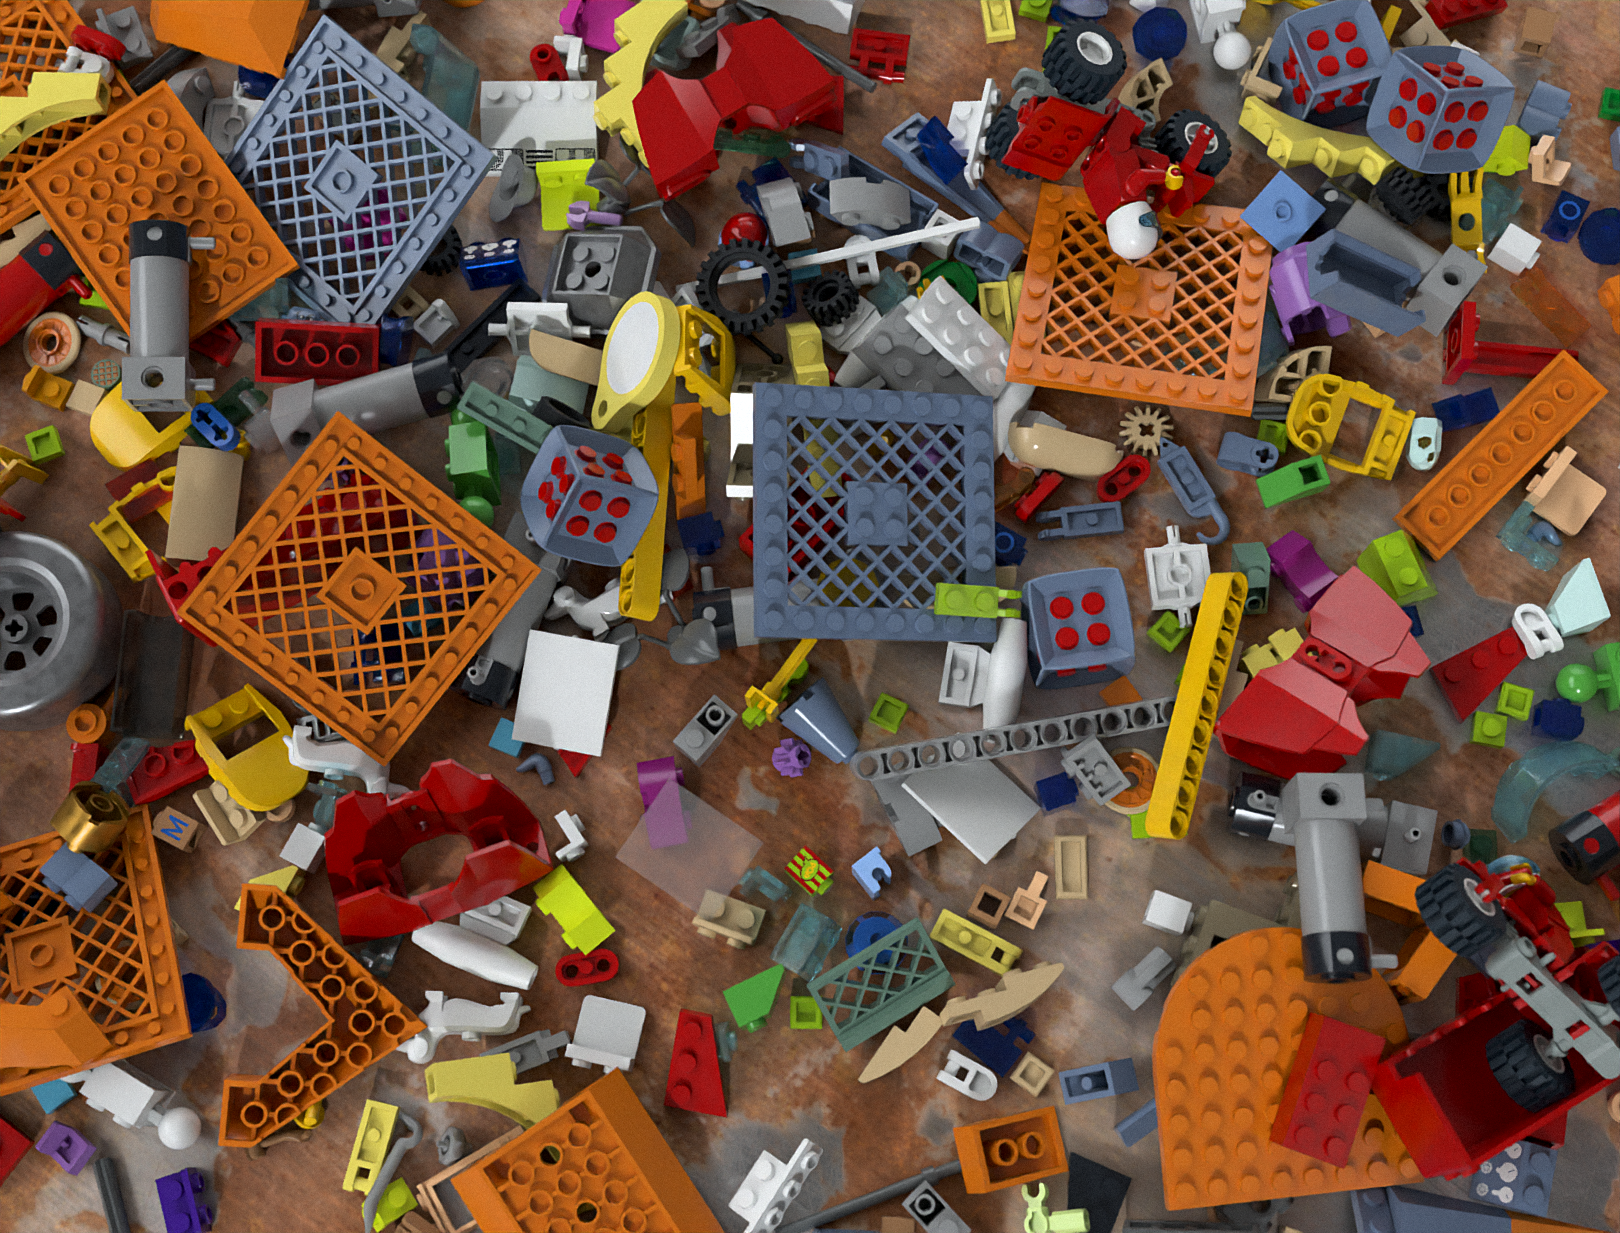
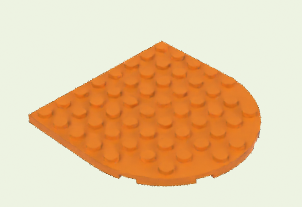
[1152,926,1424,1211]

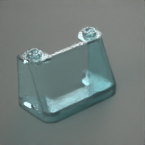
[390,23,480,166]

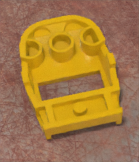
[674,304,736,416]
[1286,374,1416,481]
[90,381,219,472]
[89,466,176,584]
[184,683,310,811]

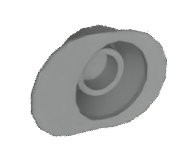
[489,154,538,223]

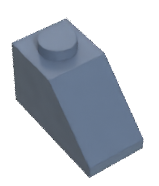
[1058,1057,1139,1105]

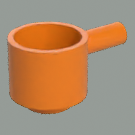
[66,686,128,747]

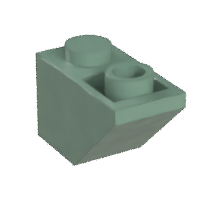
[1231,542,1271,615]

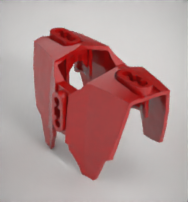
[632,18,837,201]
[1213,566,1431,781]
[324,759,554,946]

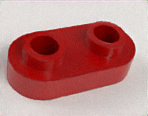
[70,24,127,62]
[530,44,570,81]
[1096,455,1151,503]
[1015,471,1065,523]
[555,949,620,988]

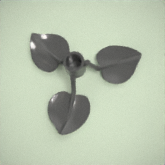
[585,135,695,248]
[602,548,721,671]

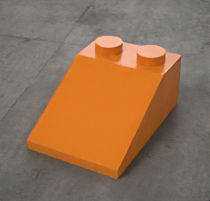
[953,1105,1069,1194]

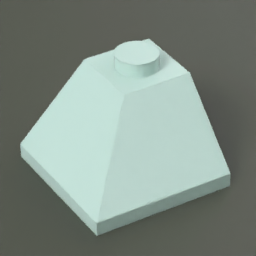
[1545,558,1611,639]

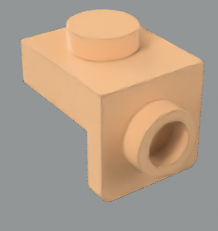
[1528,135,1571,186]

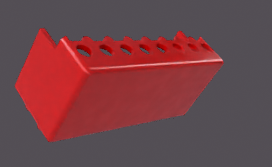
[145,473,425,648]
[1371,946,1620,1181]

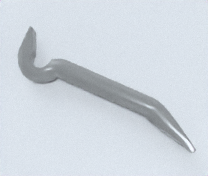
[363,1112,423,1233]

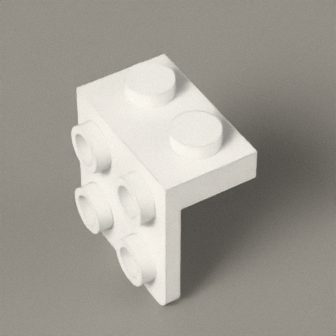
[565,995,646,1073]

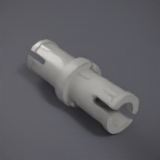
[76,315,130,354]

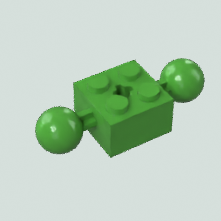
[444,408,502,528]
[1556,642,1620,713]

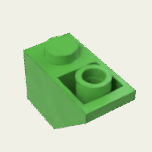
[1255,454,1331,509]

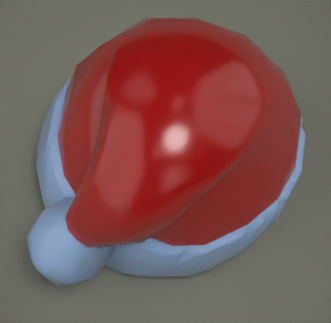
[718,212,769,270]

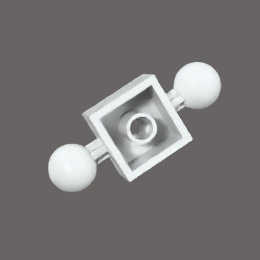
[1188,0,1251,70]
[60,1059,201,1150]

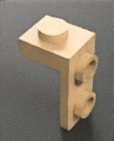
[1240,37,1283,108]

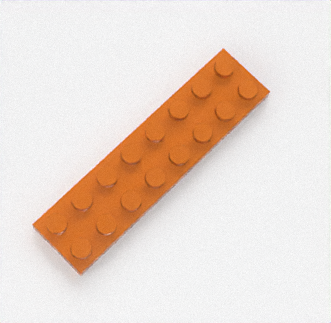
[1392,349,1609,562]

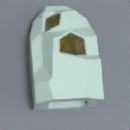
[1406,417,1442,472]

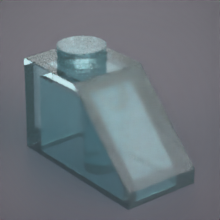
[1364,730,1441,781]

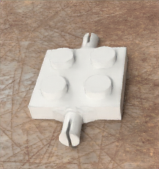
[203,80,265,161]
[488,302,591,356]
[1144,525,1211,628]

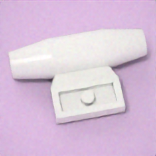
[819,295,919,388]
[993,382,1067,479]
[939,618,1027,744]
[412,896,539,990]

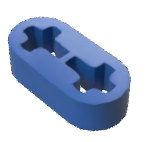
[190,403,240,451]

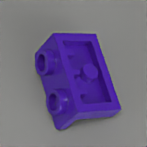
[155,1167,213,1233]

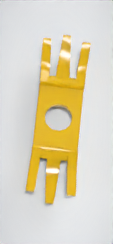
[1448,167,1487,273]

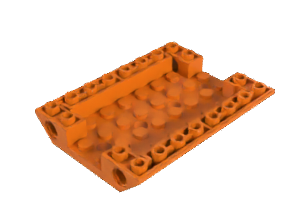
[450,1066,725,1233]

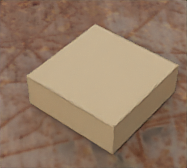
[66,379,109,417]
[1010,1051,1055,1098]

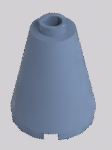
[776,677,860,764]

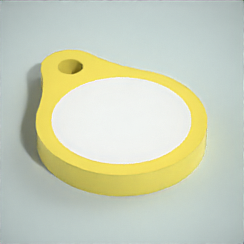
[591,291,680,434]

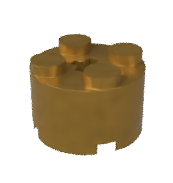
[50,781,131,854]

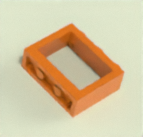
[1361,860,1426,928]
[1381,923,1457,1006]

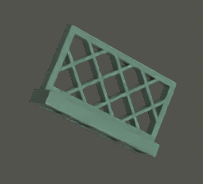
[457,380,555,454]
[806,917,956,1052]

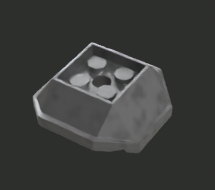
[541,225,662,339]

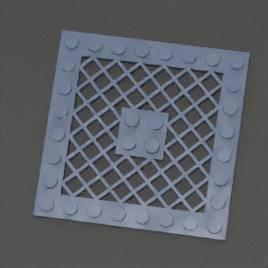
[224,14,499,324]
[753,382,997,643]

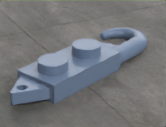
[1157,437,1230,546]

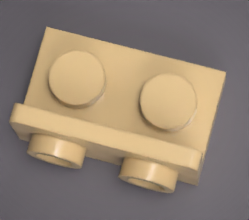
[193,780,266,846]
[692,889,767,950]

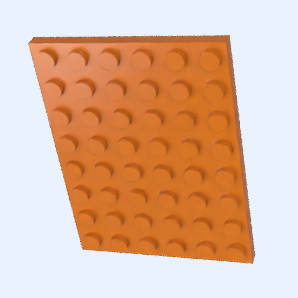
[17,80,300,344]

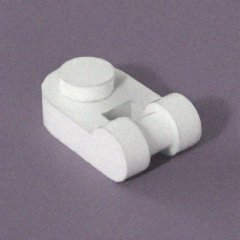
[57,46,114,83]
[844,235,881,289]
[1512,604,1564,659]
[936,1049,997,1101]

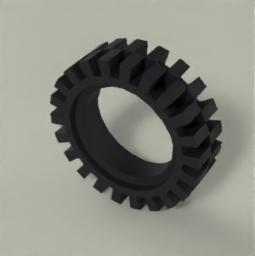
[696,238,791,335]

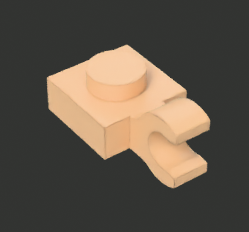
[1004,871,1048,930]

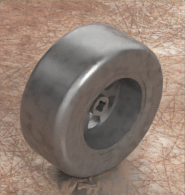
[0,531,126,731]

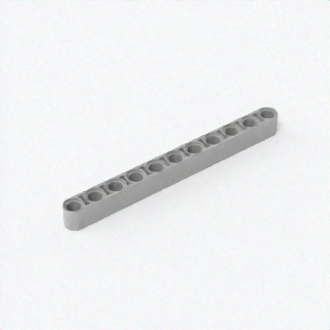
[850,696,1177,781]

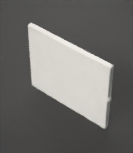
[512,629,620,757]
[901,732,1041,864]

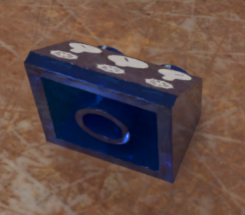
[459,237,528,291]

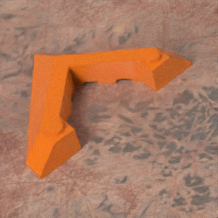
[150,0,310,80]
[218,883,428,1148]
[0,884,113,1070]

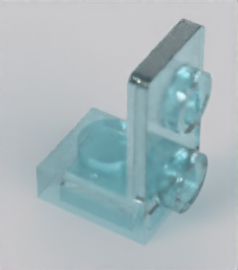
[231,278,292,321]
[1495,500,1559,572]
[90,735,151,808]
[348,933,406,979]

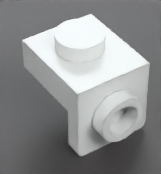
[553,34,588,81]
[554,810,589,862]

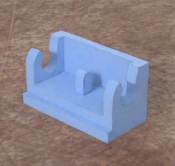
[852,846,891,901]

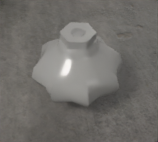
[436,1126,472,1167]

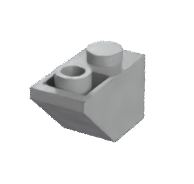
[673,694,738,767]
[901,1180,972,1233]

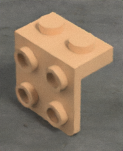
[1522,446,1606,536]

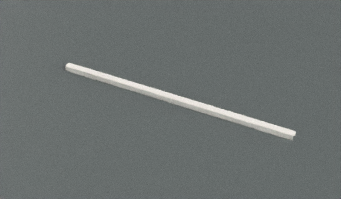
[676,217,980,293]

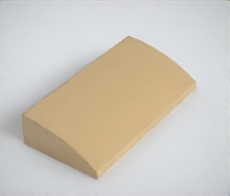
[165,445,244,569]

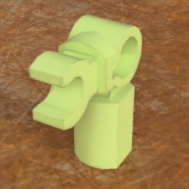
[1022,1183,1090,1233]

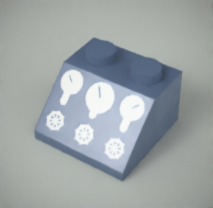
[1468,1140,1558,1217]

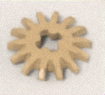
[1119,405,1174,457]

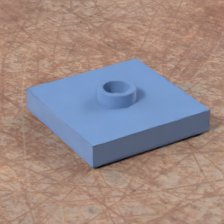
[1239,170,1327,252]

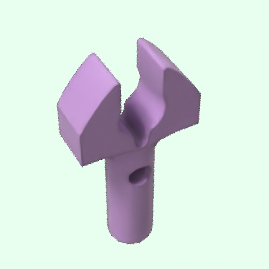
[566,201,623,231]

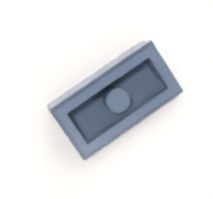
[1114,1097,1158,1147]

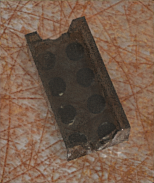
[110,609,195,739]

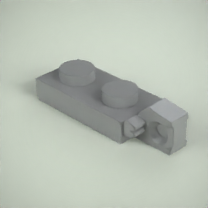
[675,4,741,59]
[479,1029,572,1075]

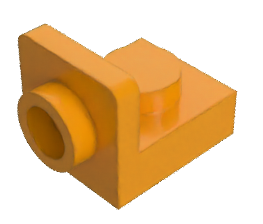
[21,365,75,412]

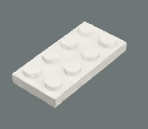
[905,276,1011,400]

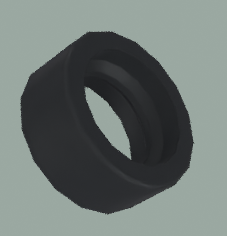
[532,396,591,429]

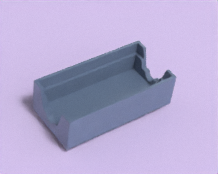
[807,146,939,262]
[1306,228,1426,337]

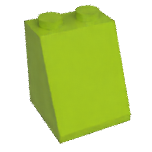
[1356,529,1439,608]

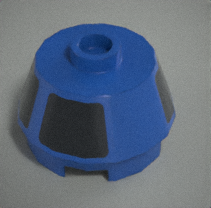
[845,911,908,974]

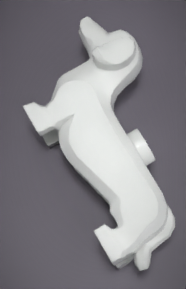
[544,578,673,642]
[282,725,410,800]
[396,991,531,1064]

